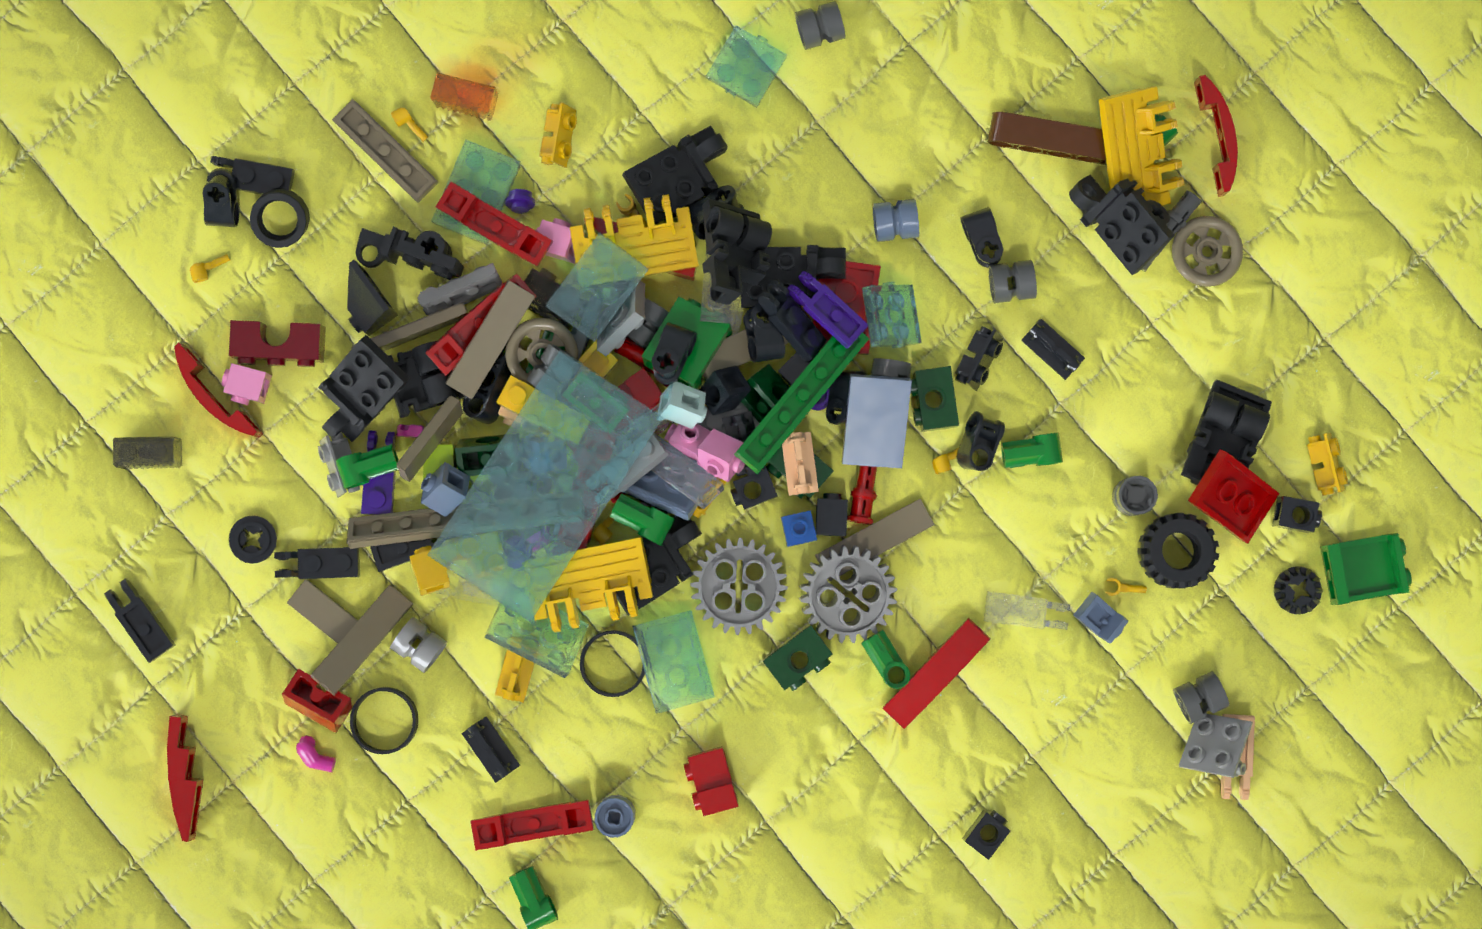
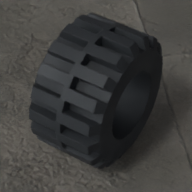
[1138,513,1219,588]

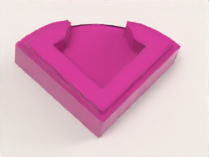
[396,424,425,438]

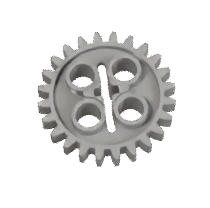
[690,538,788,635]
[799,545,897,643]

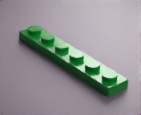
[734,332,870,474]

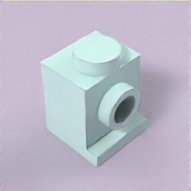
[657,381,707,429]

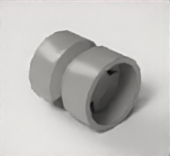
[390,617,447,673]

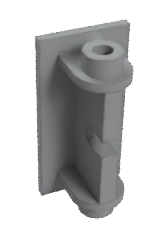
[318,433,361,498]

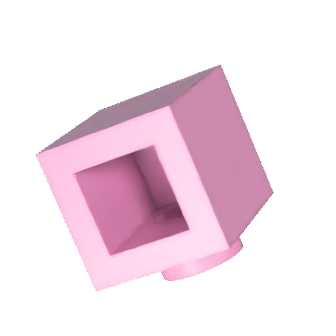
[536,218,575,264]
[222,363,272,405]
[664,423,711,461]
[697,428,745,482]

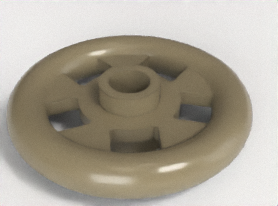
[1172,216,1243,287]
[505,318,578,390]

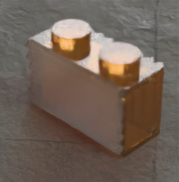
[430,72,498,121]

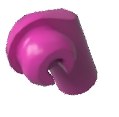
[296,735,336,773]

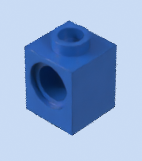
[781,511,817,547]

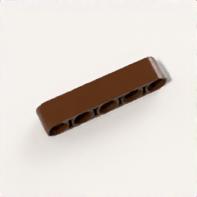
[988,112,1107,165]

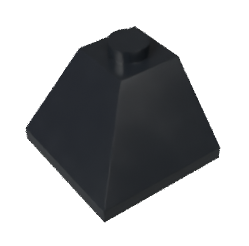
[347,260,398,336]

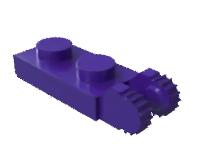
[787,271,868,349]
[361,430,396,515]

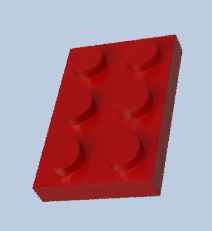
[813,261,881,355]
[1188,449,1280,544]

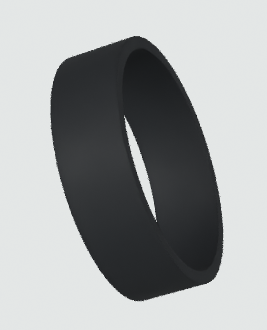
[580,630,647,697]
[350,687,418,754]

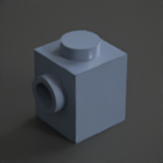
[421,462,470,517]

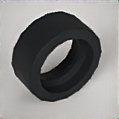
[250,189,310,248]

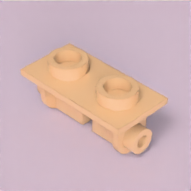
[782,432,819,496]

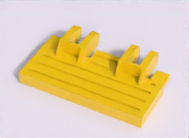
[1099,86,1184,206]
[570,194,699,287]
[523,537,653,632]

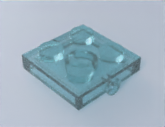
[706,25,787,108]
[862,281,922,348]

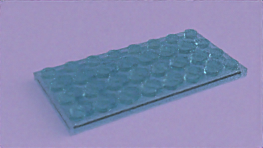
[427,350,664,622]

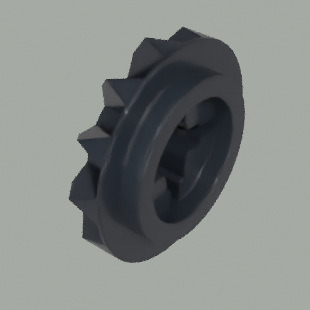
[229,516,278,564]
[1274,566,1323,615]

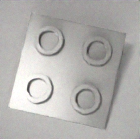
[1179,714,1253,778]

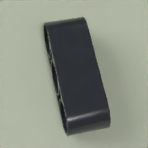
[462,343,521,424]

